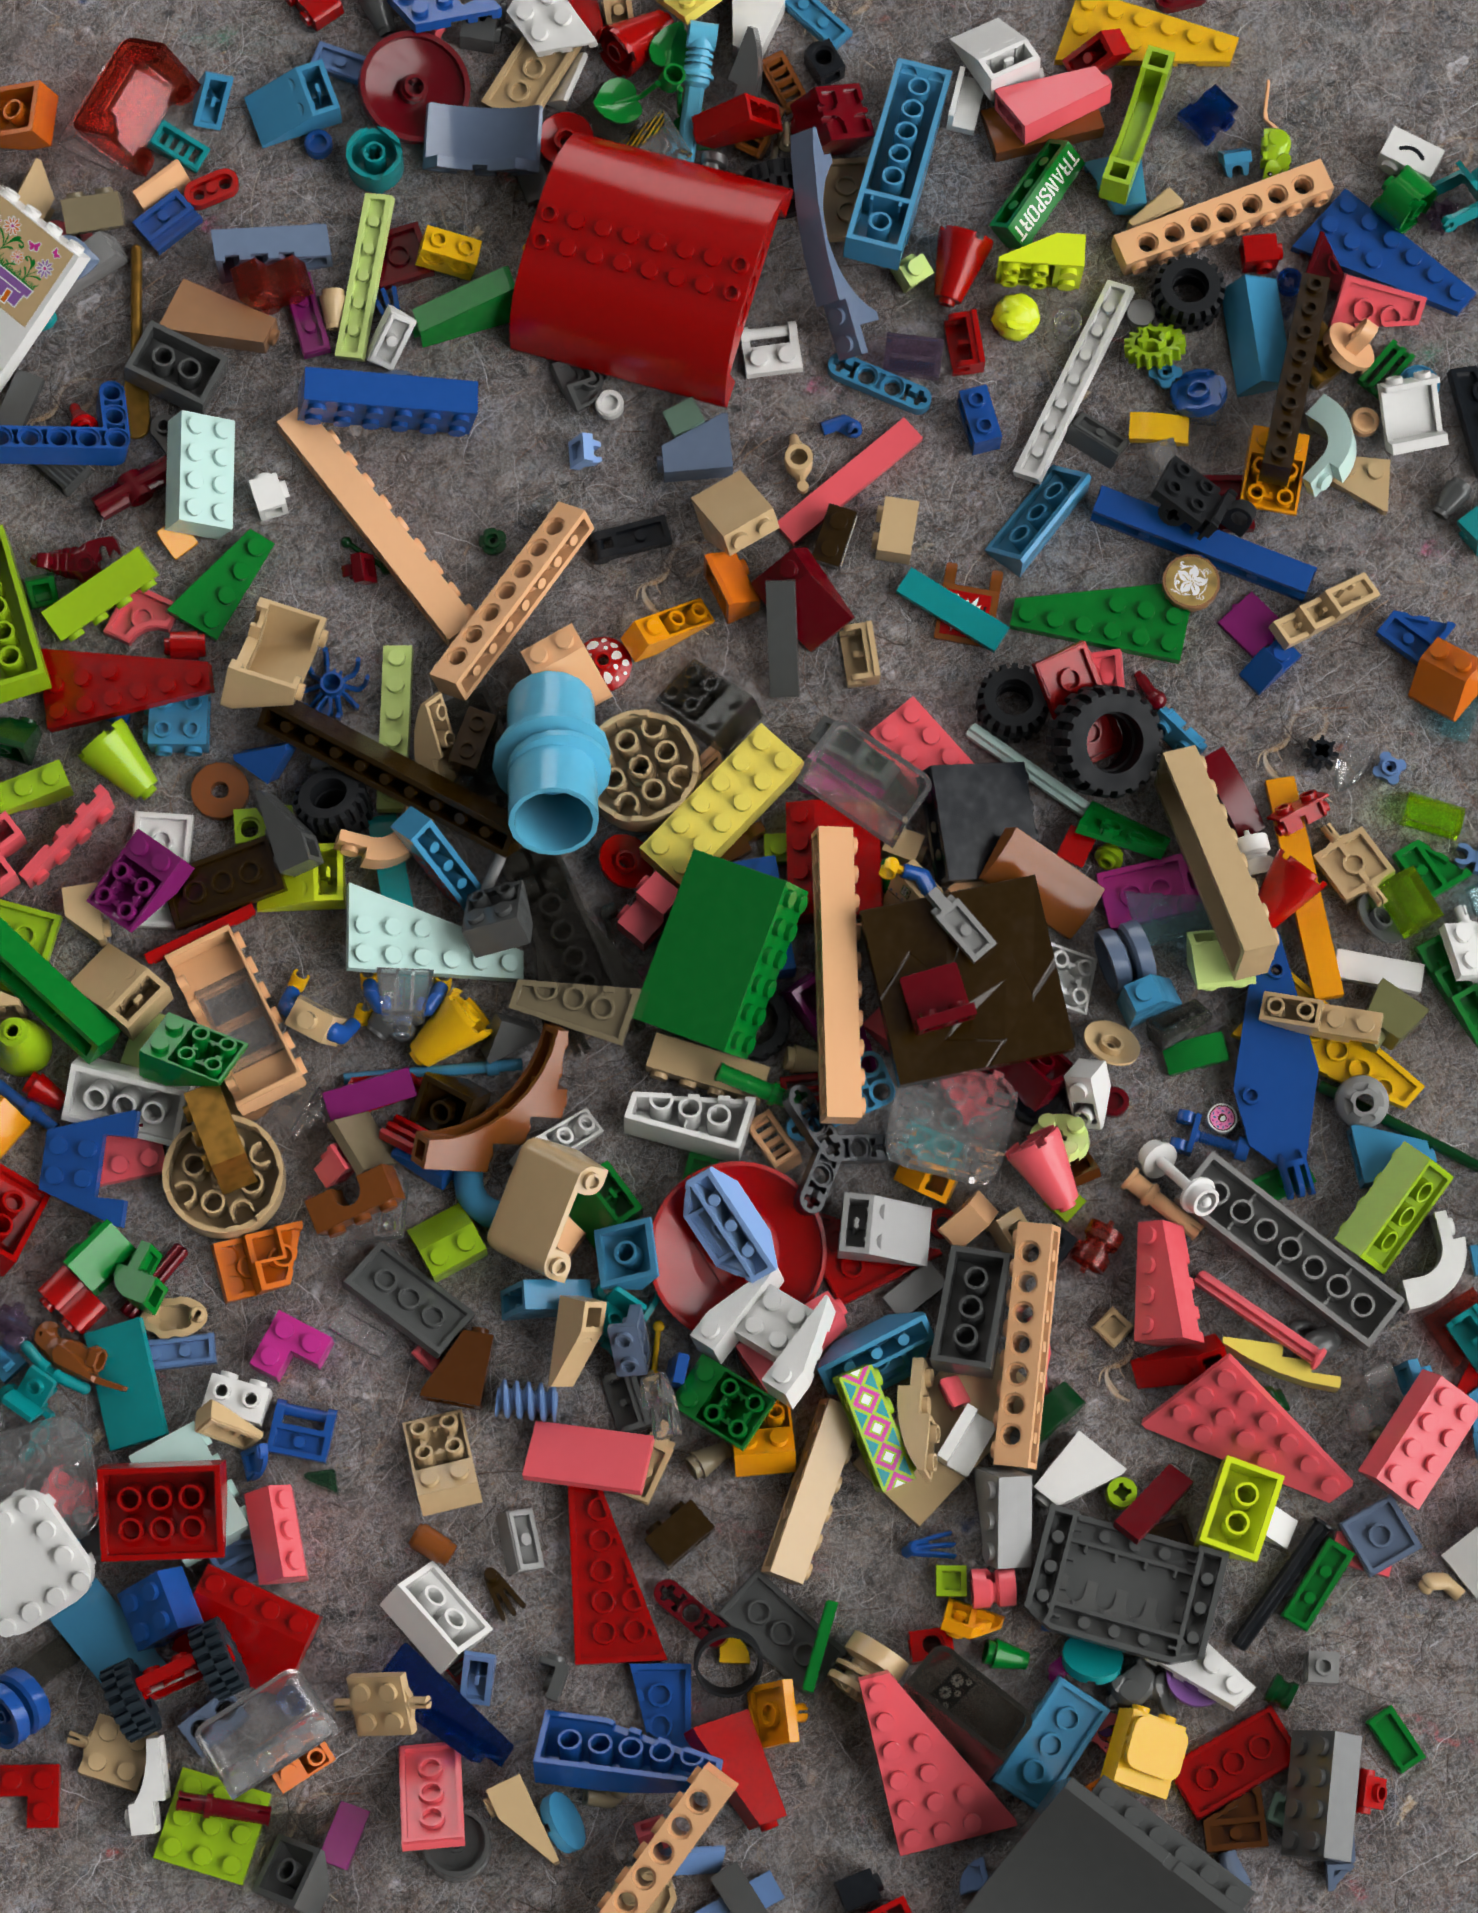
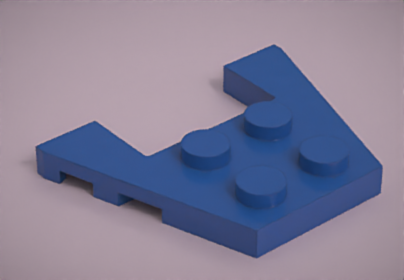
[387,0,502,33]
[38,1110,141,1228]

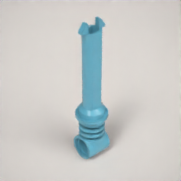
[675,20,719,163]

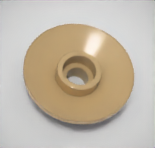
[1083,1020,1140,1066]

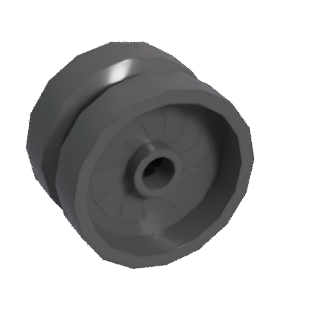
[422,1808,492,1883]

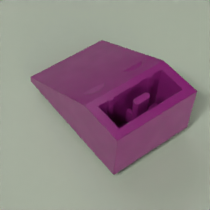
[86,829,195,933]

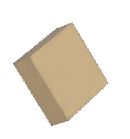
[1091,1306,1134,1350]

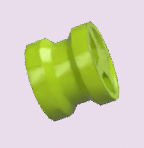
[1105,1477,1137,1510]

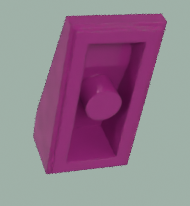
[322,1801,370,1871]

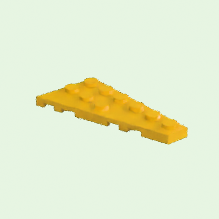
[1054,0,1239,67]

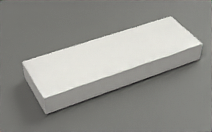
[1335,948,1425,995]

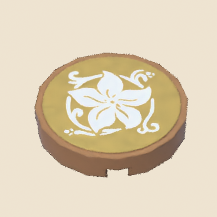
[1162,554,1220,612]

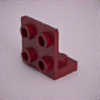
[899,962,978,1036]

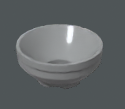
[1334,1075,1389,1128]

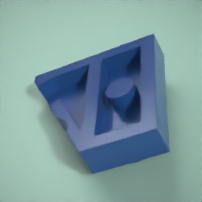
[1375,610,1456,666]

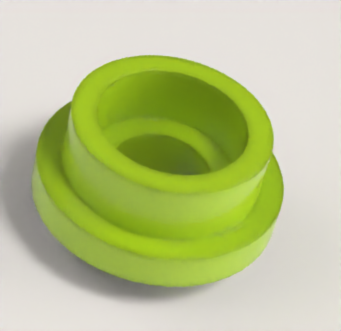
[1094,843,1123,870]

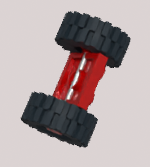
[99,1617,250,1743]

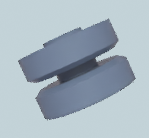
[1094,919,1157,994]

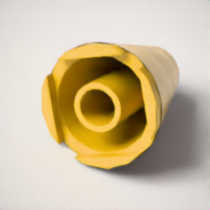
[409,988,493,1067]

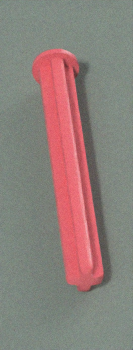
[1194,1270,1327,1370]

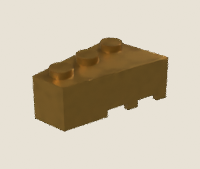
[182,1086,257,1195]

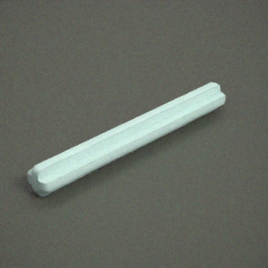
[966,723,1090,817]

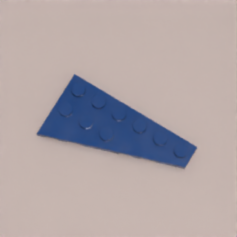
[1290,188,1477,317]

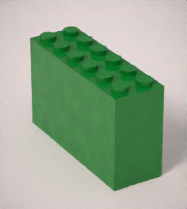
[632,849,809,1060]

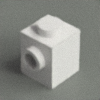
[249,472,290,522]

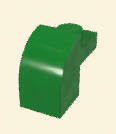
[114,1240,169,1316]

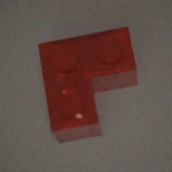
[230,255,314,315]

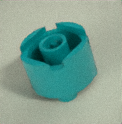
[346,126,405,194]

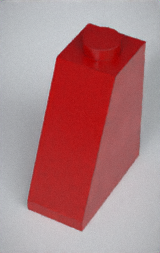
[691,93,783,149]

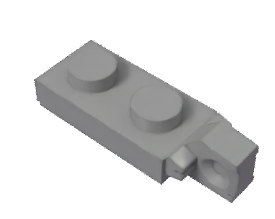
[925,886,997,964]

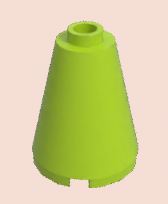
[78,718,158,801]
[0,1017,53,1077]

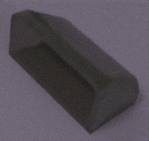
[903,1645,1032,1784]

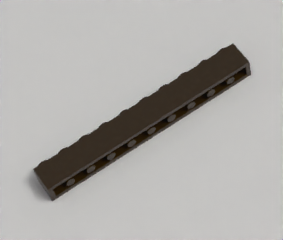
[257,700,522,858]

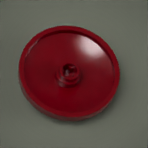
[358,30,471,144]

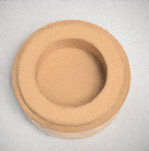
[1350,407,1380,438]

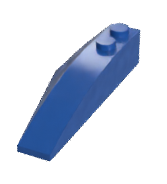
[533,1709,723,1793]

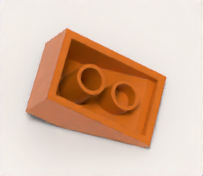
[0,80,59,150]

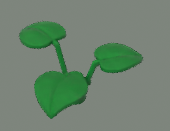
[593,21,716,151]

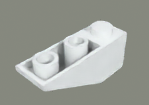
[509,1108,604,1167]

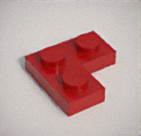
[0,1764,61,1829]

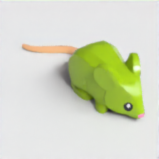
[1259,79,1292,180]

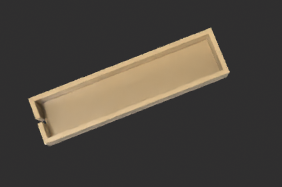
[1154,745,1280,981]

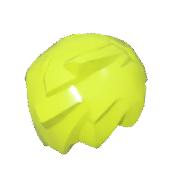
[991,293,1040,342]

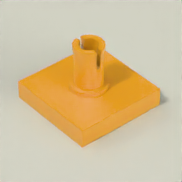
[747,1679,808,1749]

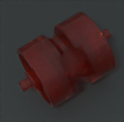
[1069,1218,1125,1275]

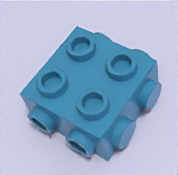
[143,694,211,757]

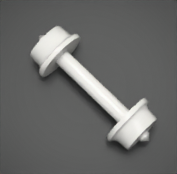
[1138,1140,1219,1216]

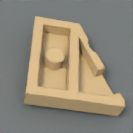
[1330,457,1391,515]

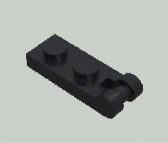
[587,514,672,565]

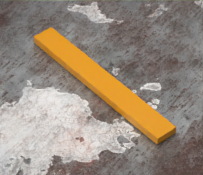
[1264,776,1344,1001]

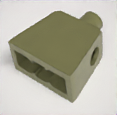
[1361,978,1429,1053]

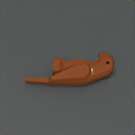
[33,1321,128,1392]

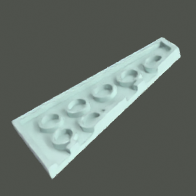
[346,882,524,982]

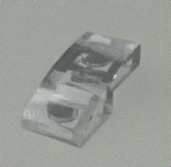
[640,1372,682,1440]

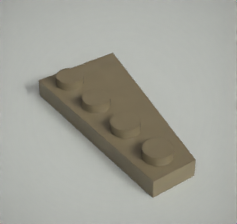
[508,979,642,1046]

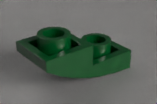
[1039,1381,1086,1444]

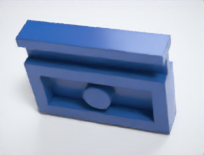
[132,188,203,255]

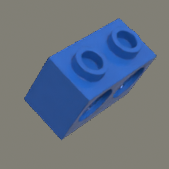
[957,384,1002,456]

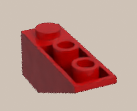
[1130,1333,1227,1389]

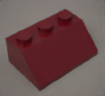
[988,1054,1074,1111]

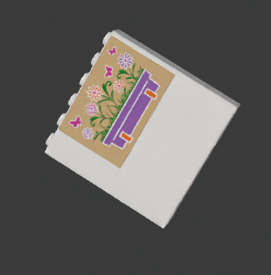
[0,185,91,392]

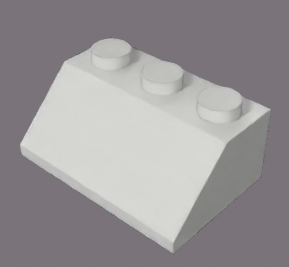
[379,1561,493,1674]

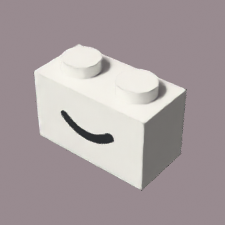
[1375,126,1445,182]

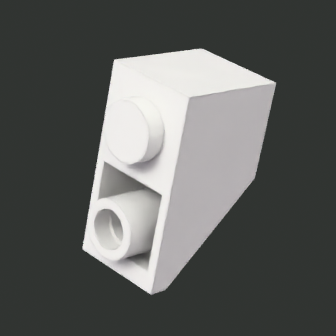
[1064,1058,1111,1130]

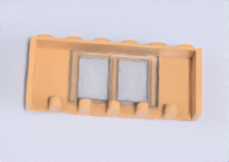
[164,924,308,1116]

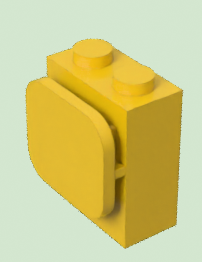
[1099,1704,1188,1800]

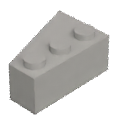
[973,1466,1032,1569]

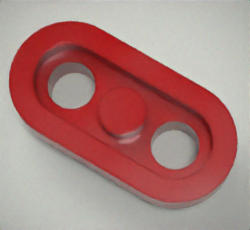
[184,168,239,210]

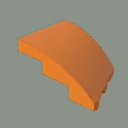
[210,1220,303,1304]

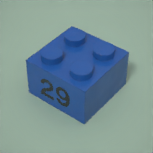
[116,1566,204,1652]

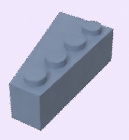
[211,223,333,284]

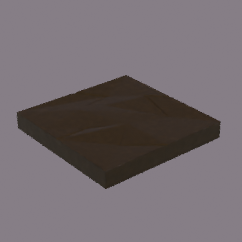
[859,875,1076,1089]

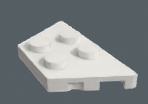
[506,0,598,57]

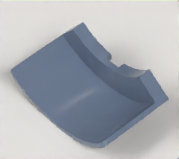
[422,102,543,176]

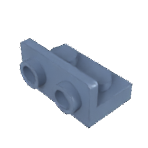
[607,1304,652,1377]

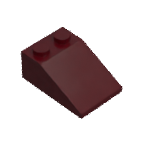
[751,547,855,652]

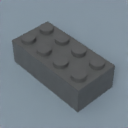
[930,1245,1012,1379]
[1281,1730,1363,1863]

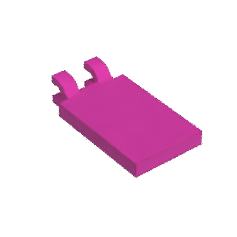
[1096,853,1202,931]

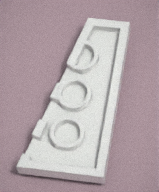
[1145,1643,1256,1712]

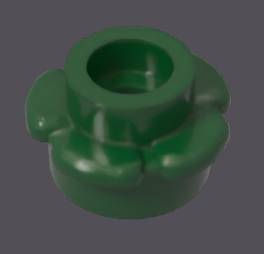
[478,528,507,556]

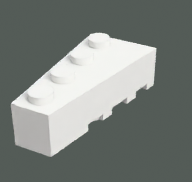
[624,1091,756,1161]

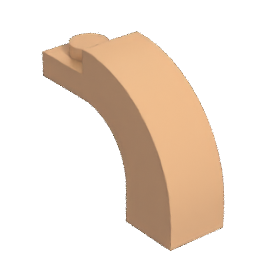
[333,805,434,869]

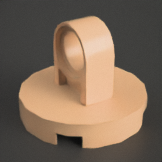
[1323,318,1379,374]

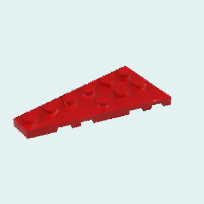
[41,649,215,733]
[568,1486,668,1666]

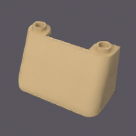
[220,597,329,709]
[487,1138,609,1283]

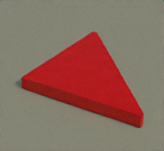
[819,1212,942,1306]

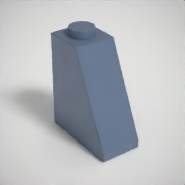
[656,413,733,483]

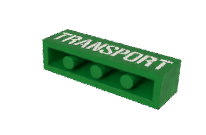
[989,138,1085,249]

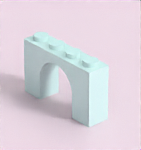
[128,1421,250,1568]

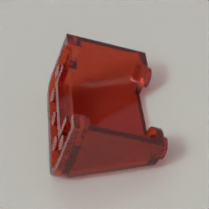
[73,38,201,177]

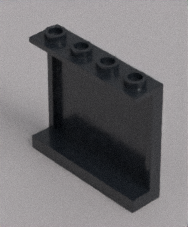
[918,762,1039,888]

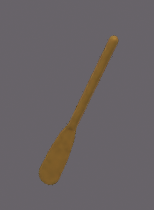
[124,244,150,439]

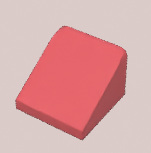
[938,1375,971,1411]

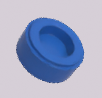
[304,129,333,160]

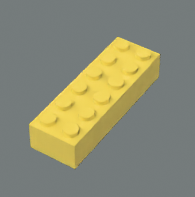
[639,723,804,890]

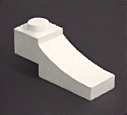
[124,1734,171,1836]

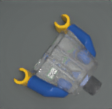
[360,967,452,1039]

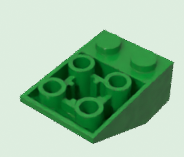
[139,1012,248,1086]
[669,1353,777,1451]

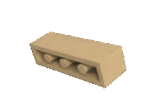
[646,1032,771,1106]

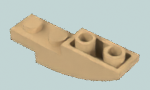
[414,692,458,784]
[1259,991,1384,1044]
[897,1357,941,1482]

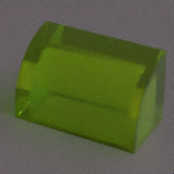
[1399,791,1466,841]
[1378,865,1444,939]

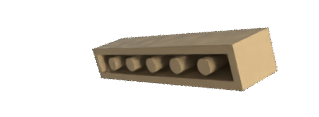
[761,1398,854,1585]

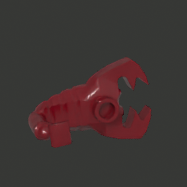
[30,536,123,584]

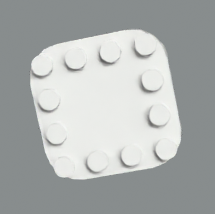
[0,1488,96,1638]

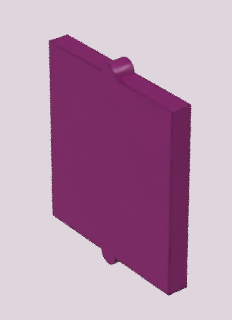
[1218,591,1280,658]

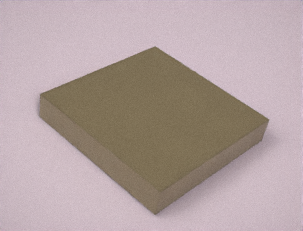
[327,1111,398,1175]

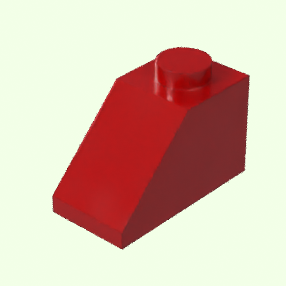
[1062,28,1132,73]

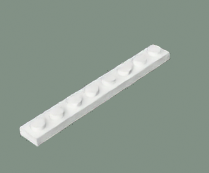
[1013,280,1135,485]

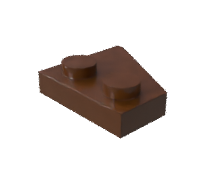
[1202,1786,1269,1854]

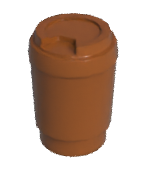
[408,1523,458,1567]

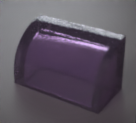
[883,332,944,381]

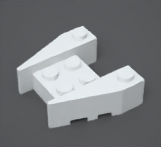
[690,1268,836,1409]

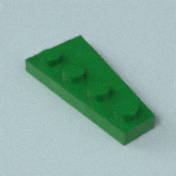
[166,529,275,642]

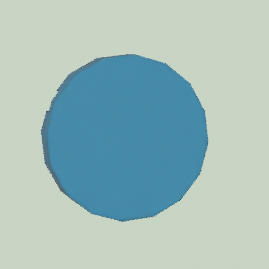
[540,1792,586,1854]

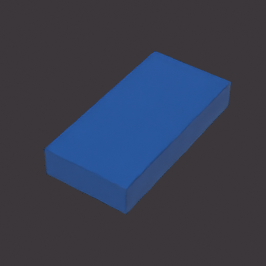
[664,1352,690,1391]

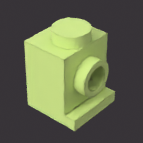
[890,253,935,293]

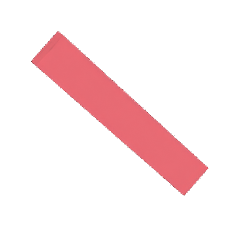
[778,417,923,547]

